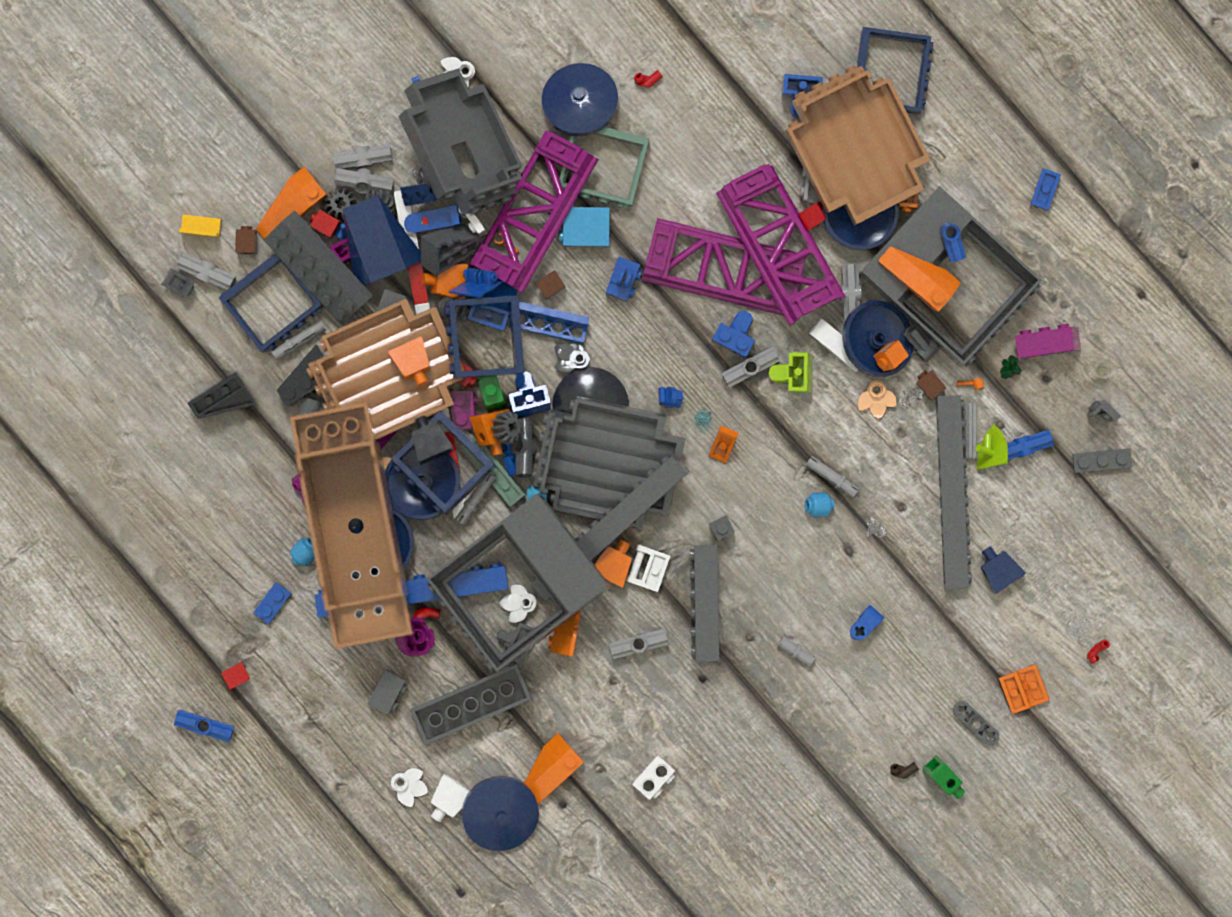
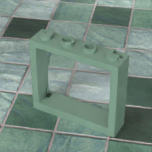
[560,127,649,209]

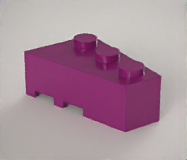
[1015,324,1081,359]

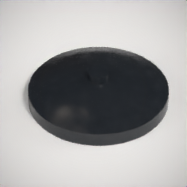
[552,367,629,414]

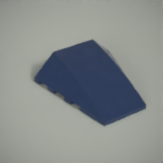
[343,195,421,285]

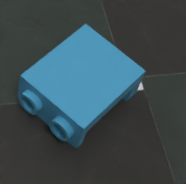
[559,207,610,248]

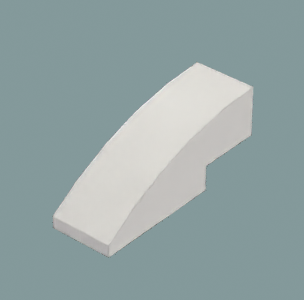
[809,319,858,372]

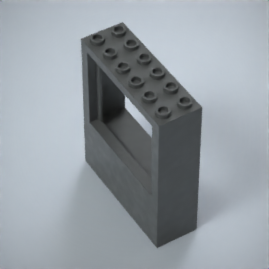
[859,186,1042,367]
[427,493,611,672]

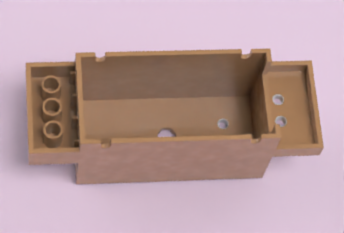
[290,402,413,649]

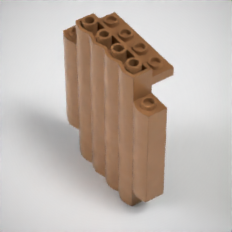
[785,65,931,225]
[306,298,464,439]

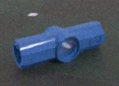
[1007,430,1054,460]
[174,709,234,742]

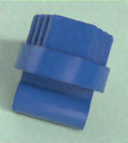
[658,386,683,409]

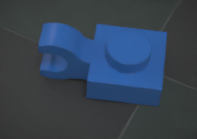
[501,443,516,476]

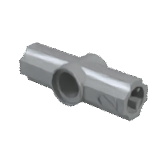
[333,144,393,169]
[334,168,393,194]
[176,253,236,290]
[841,264,861,323]
[721,347,780,388]
[609,628,669,659]

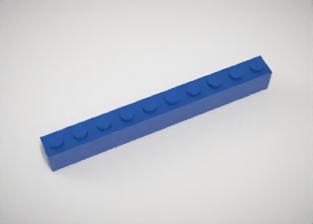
[314,563,509,617]

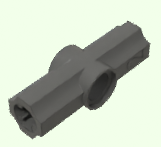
[511,418,537,478]

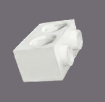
[632,754,675,800]

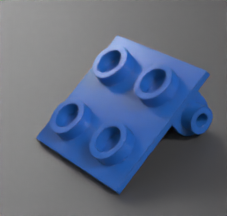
[449,268,503,299]

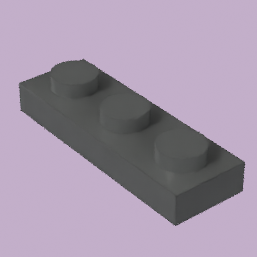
[1072,448,1132,473]

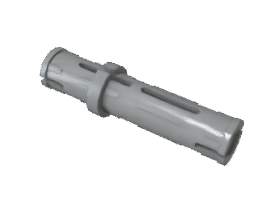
[271,320,326,361]
[805,455,859,498]
[455,473,497,525]

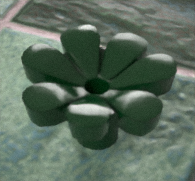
[1000,355,1021,379]

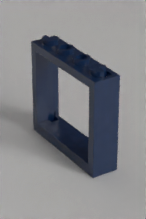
[856,27,934,114]
[219,254,323,353]
[444,296,525,379]
[391,410,496,515]

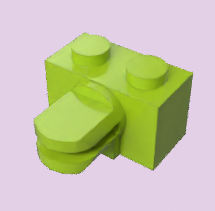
[769,352,813,394]

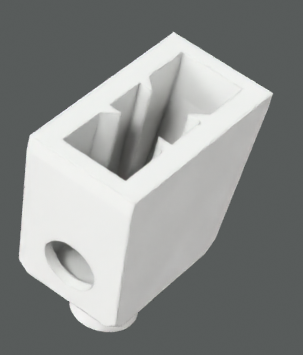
[431,773,470,822]

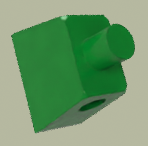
[478,376,507,412]
[923,755,965,799]

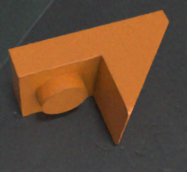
[708,426,738,463]

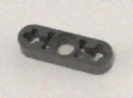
[953,701,999,745]

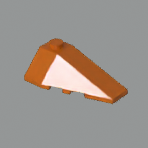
[256,167,328,239]
[878,246,961,312]
[547,611,581,656]
[524,733,584,804]

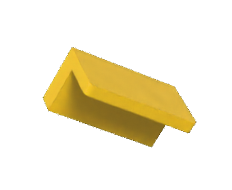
[179,215,222,238]

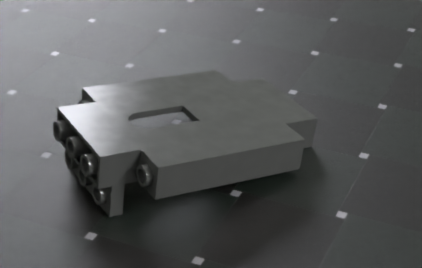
[398,68,522,215]

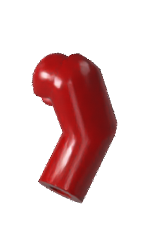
[634,70,663,88]
[413,606,441,620]
[1086,639,1110,664]

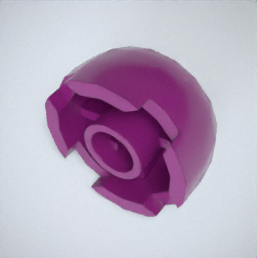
[395,618,434,657]

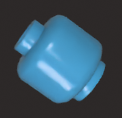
[805,492,834,518]
[290,538,315,566]

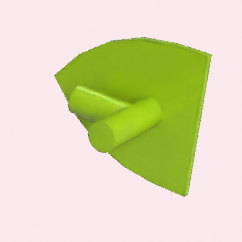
[975,424,1008,470]

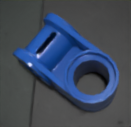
[850,605,885,641]

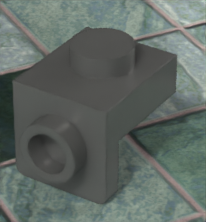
[162,268,195,298]

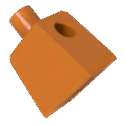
[422,264,468,300]
[388,336,431,386]
[469,409,510,456]
[594,539,632,588]

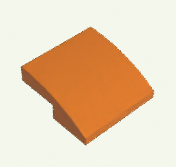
[999,663,1050,714]

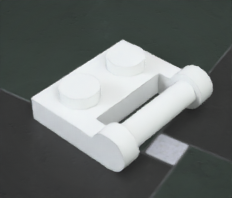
[458,207,486,237]
[625,545,670,592]

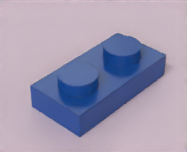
[1030,168,1061,211]
[253,582,292,624]

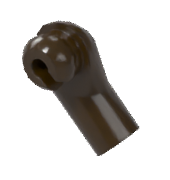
[890,762,919,779]

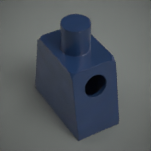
[981,546,1026,594]

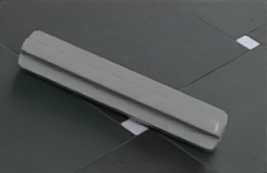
[966,402,977,459]

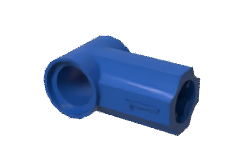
[940,223,966,262]

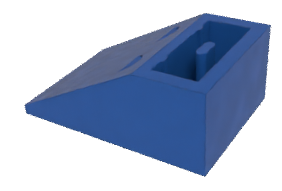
[467,278,518,332]

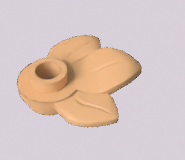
[858,380,896,419]

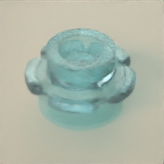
[694,408,711,426]

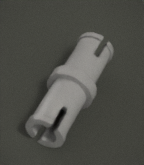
[777,636,815,667]

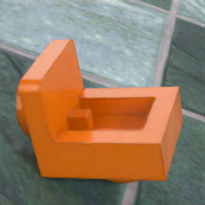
[898,193,919,213]

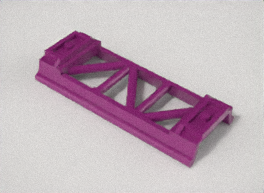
[470,131,599,293]
[716,164,846,326]
[642,218,805,316]

